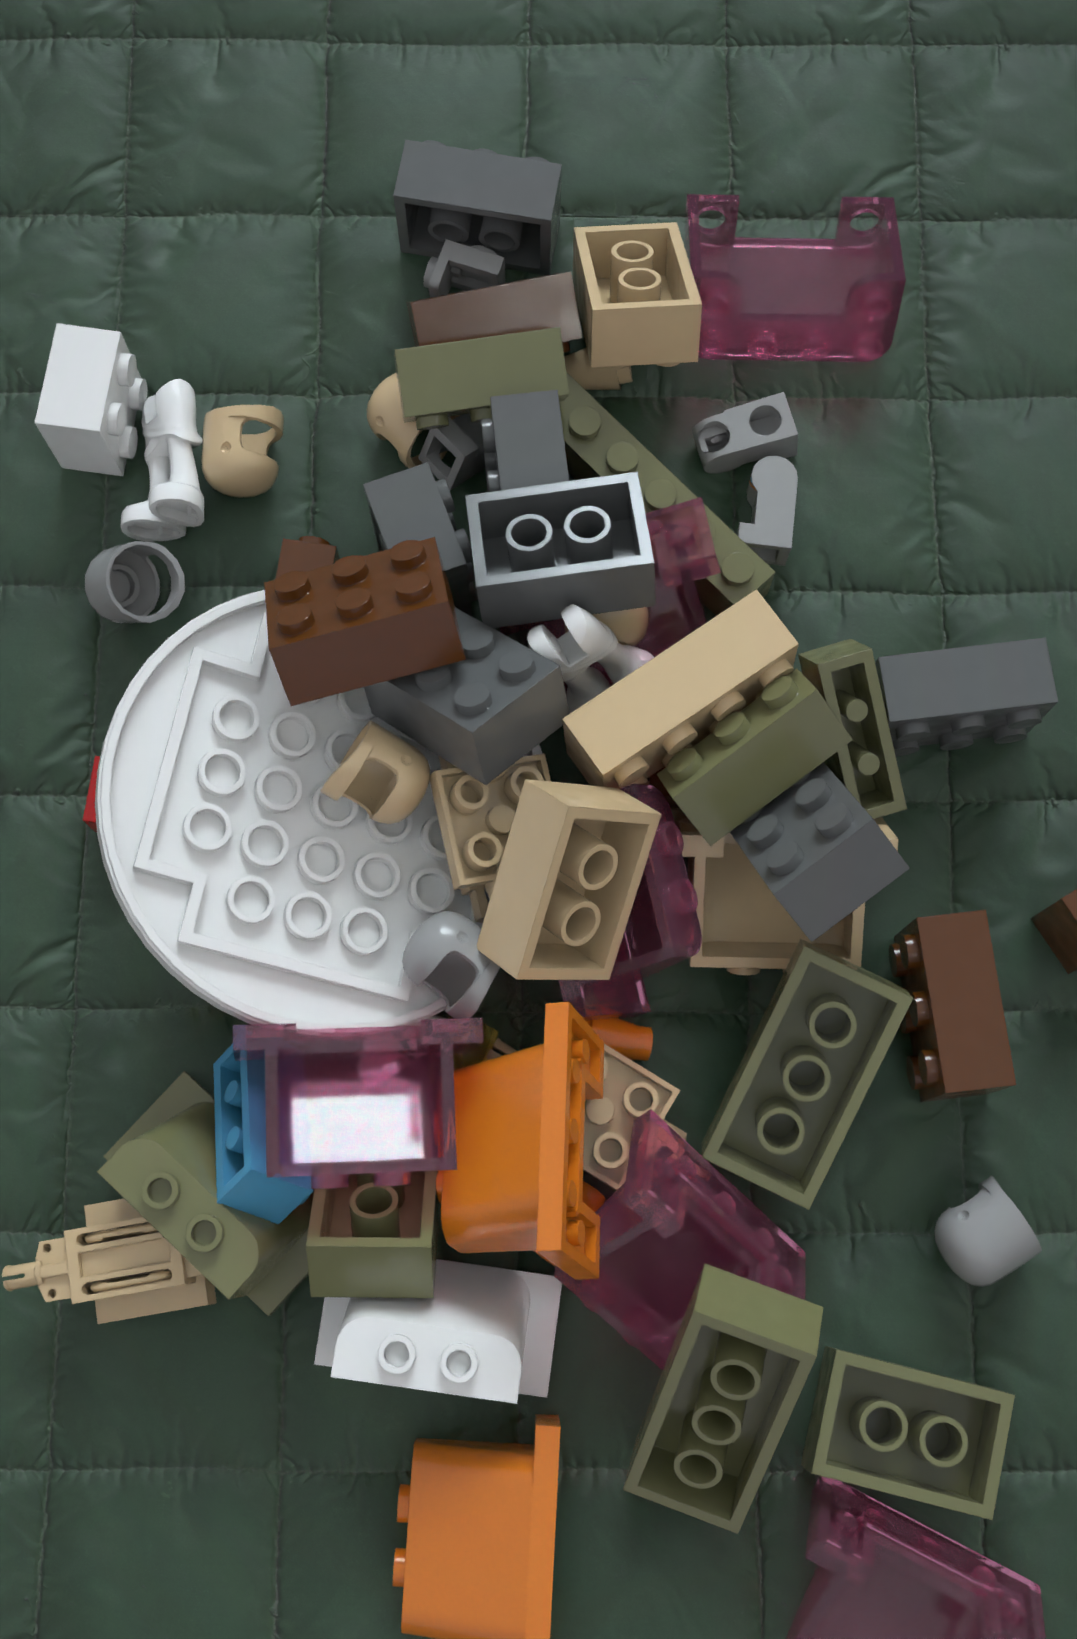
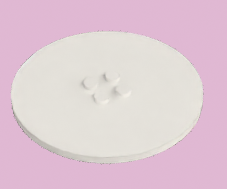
[95,590,543,1040]

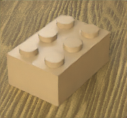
[573,222,702,370]
[477,779,661,980]

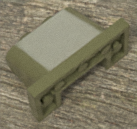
[97,1071,314,1316]

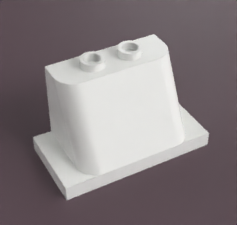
[314,1259,563,1404]

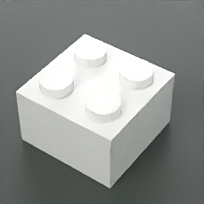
[35,323,147,476]

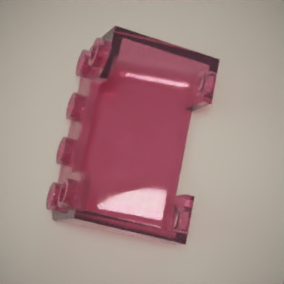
[685,194,906,362]

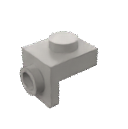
[423,239,506,298]

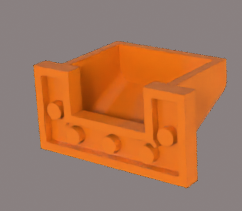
[436,1002,604,1280]
[393,1414,561,1639]

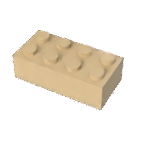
[562,589,799,797]

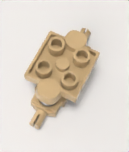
[430,753,551,923]
[486,1038,713,1193]
[2,1198,217,1324]

